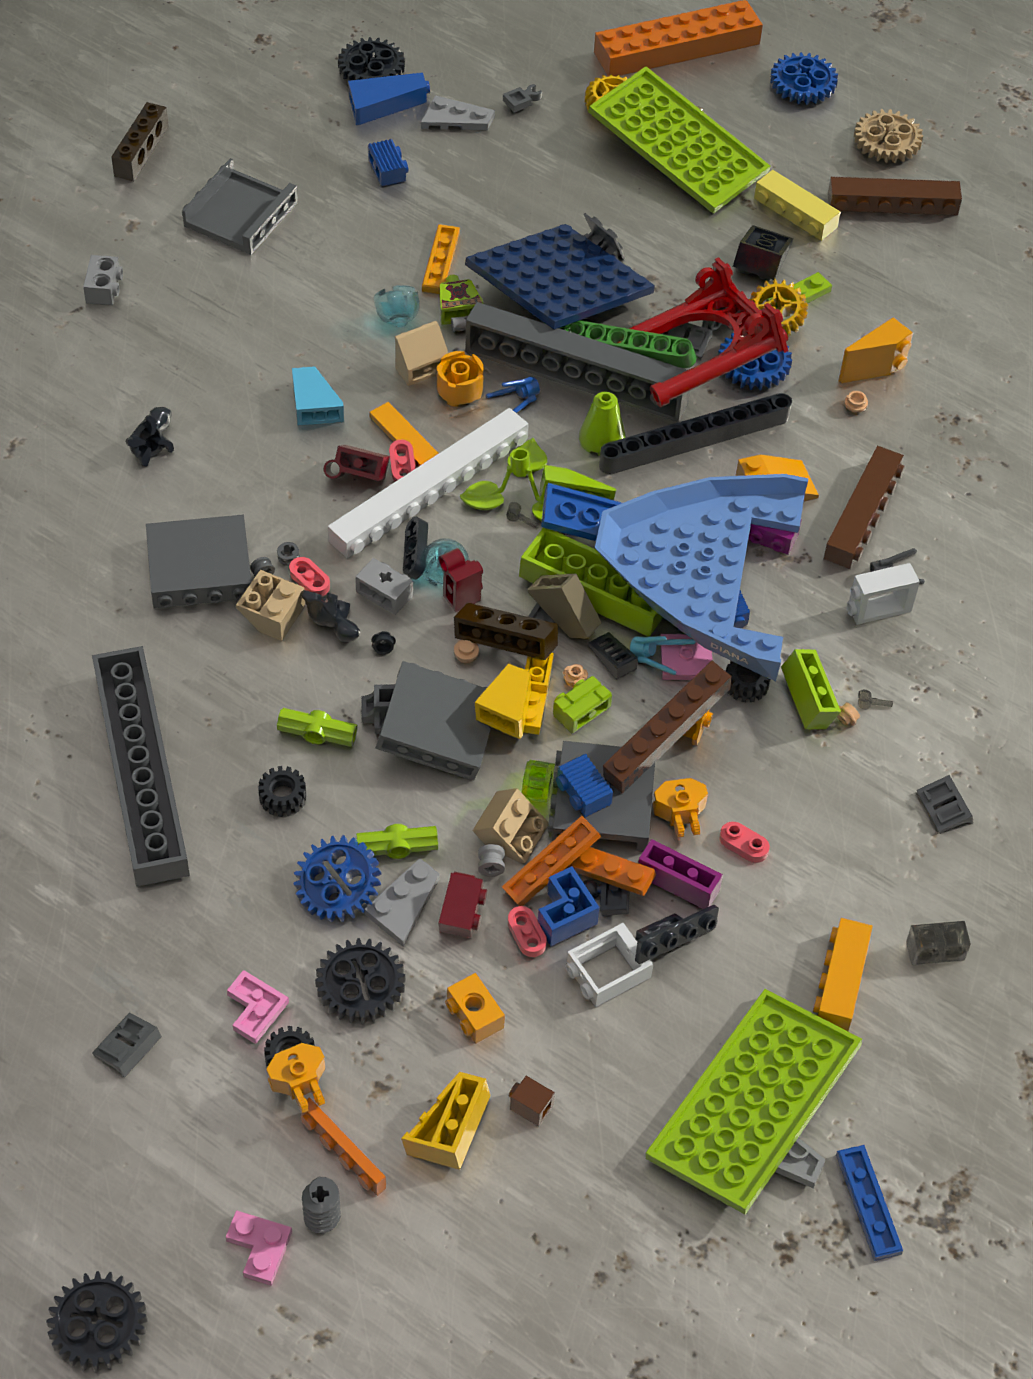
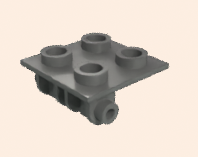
[583,213,625,260]

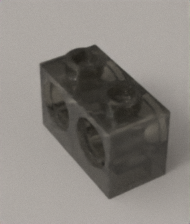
[906,921,971,965]

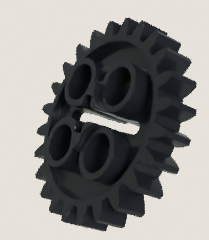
[338,37,405,81]
[315,938,405,1024]
[46,1271,147,1372]

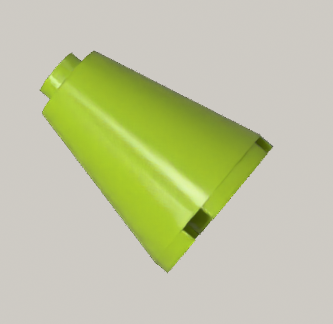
[579,392,626,456]

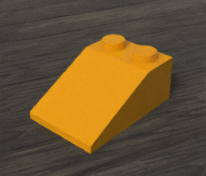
[838,317,913,383]
[736,454,819,501]

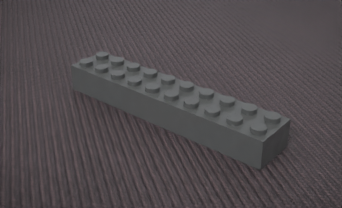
[465,302,690,422]
[92,646,190,887]

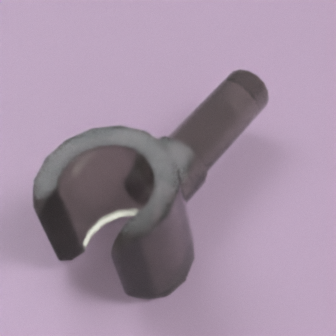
[506,502,538,528]
[858,689,893,710]

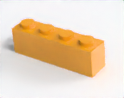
[813,918,873,1031]

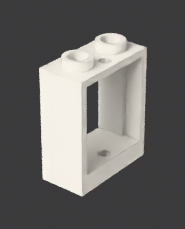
[847,563,920,625]
[565,923,653,1007]

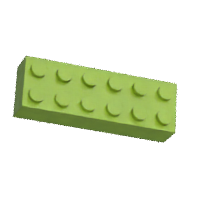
[519,528,663,637]

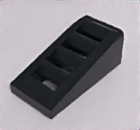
[588,632,638,680]

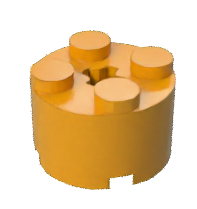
[437,351,484,407]

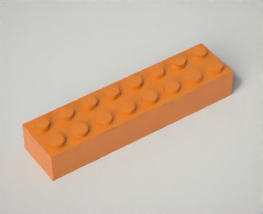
[594,0,763,77]

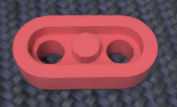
[389,439,416,482]
[289,557,330,596]
[720,822,770,863]
[508,906,547,957]

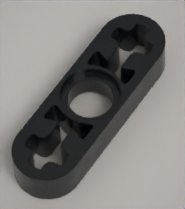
[403,516,428,580]

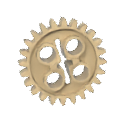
[853,109,923,163]

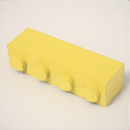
[754,170,840,241]

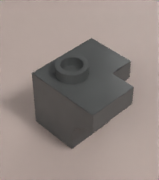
[361,684,395,734]

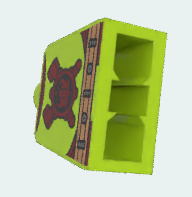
[440,275,484,325]

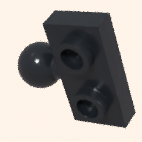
[583,880,630,916]

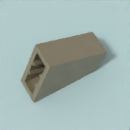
[527,574,602,639]

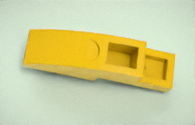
[523,653,554,735]

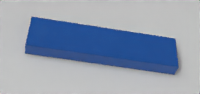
[836,1145,903,1261]

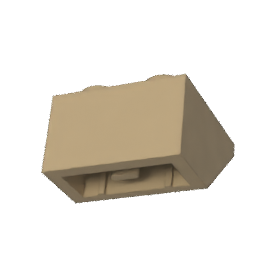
[395,321,448,386]
[236,570,305,641]
[472,788,549,863]

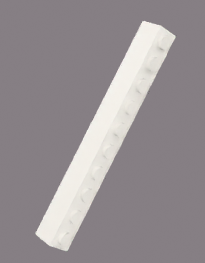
[328,408,528,558]

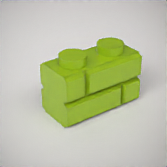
[553,676,612,734]

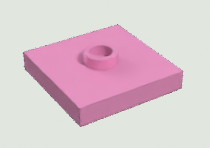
[660,634,712,680]

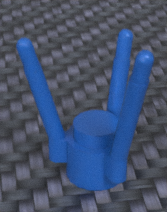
[485,376,540,413]

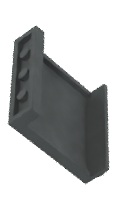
[182,158,298,255]
[146,514,251,608]
[375,661,491,781]
[548,741,655,852]

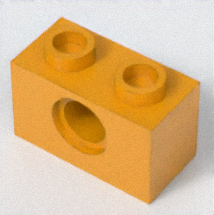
[445,973,505,1044]

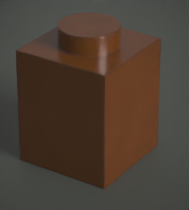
[508,1075,555,1127]

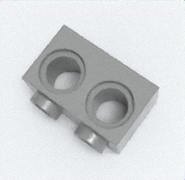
[83,255,123,305]

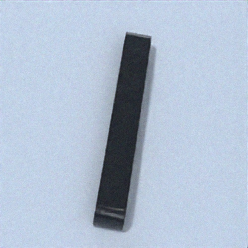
[599,393,792,474]

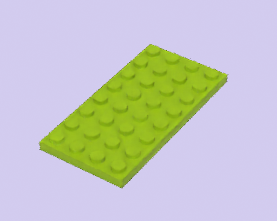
[588,66,771,214]
[645,989,862,1215]

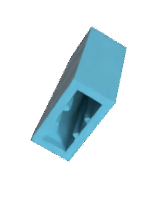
[292,366,344,426]

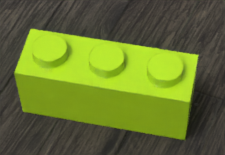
[781,649,841,729]

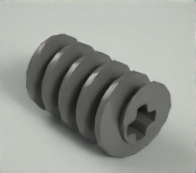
[302,1177,341,1233]

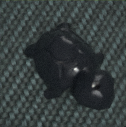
[125,407,174,466]
[301,590,360,642]

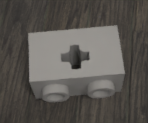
[355,558,413,615]

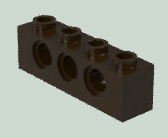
[111,102,169,182]
[454,602,558,660]

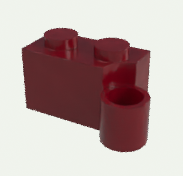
[323,445,390,481]
[438,548,483,613]
[438,871,487,939]

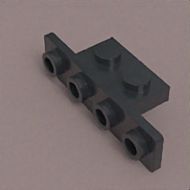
[635,905,719,964]

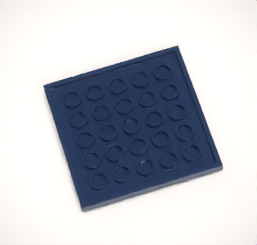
[465,224,655,329]

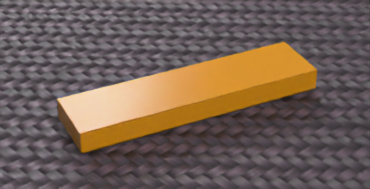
[422,224,460,294]
[369,402,439,467]

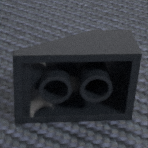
[732,225,794,281]

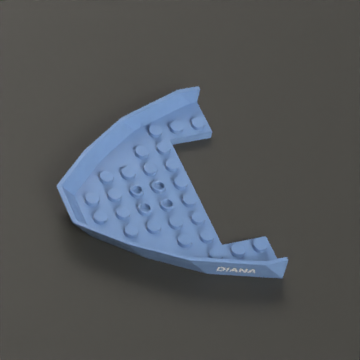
[595,474,808,682]

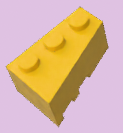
[401,1072,490,1170]

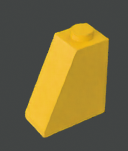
[475,663,531,739]

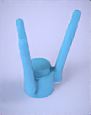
[630,636,696,675]

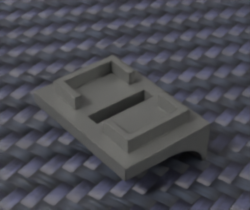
[663,323,712,359]
[916,775,973,833]
[92,1012,162,1078]

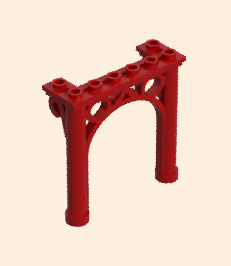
[618,257,788,407]

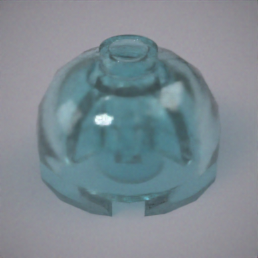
[374,285,420,327]
[422,538,469,586]

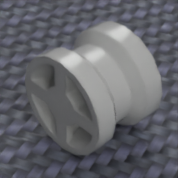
[478,844,505,876]

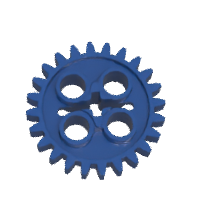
[770,52,838,105]
[718,333,792,390]
[293,835,382,922]

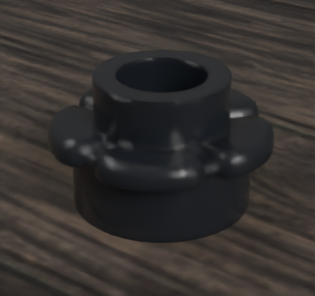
[371,631,396,655]

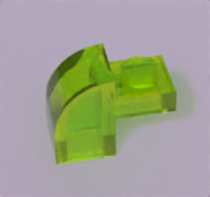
[522,760,555,803]

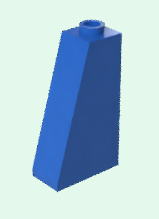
[348,72,430,125]

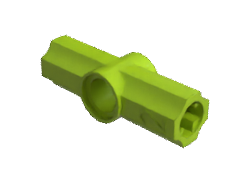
[277,708,358,747]
[356,824,438,859]

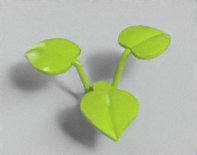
[460,438,547,521]

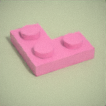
[227,970,289,1044]
[226,1210,292,1286]

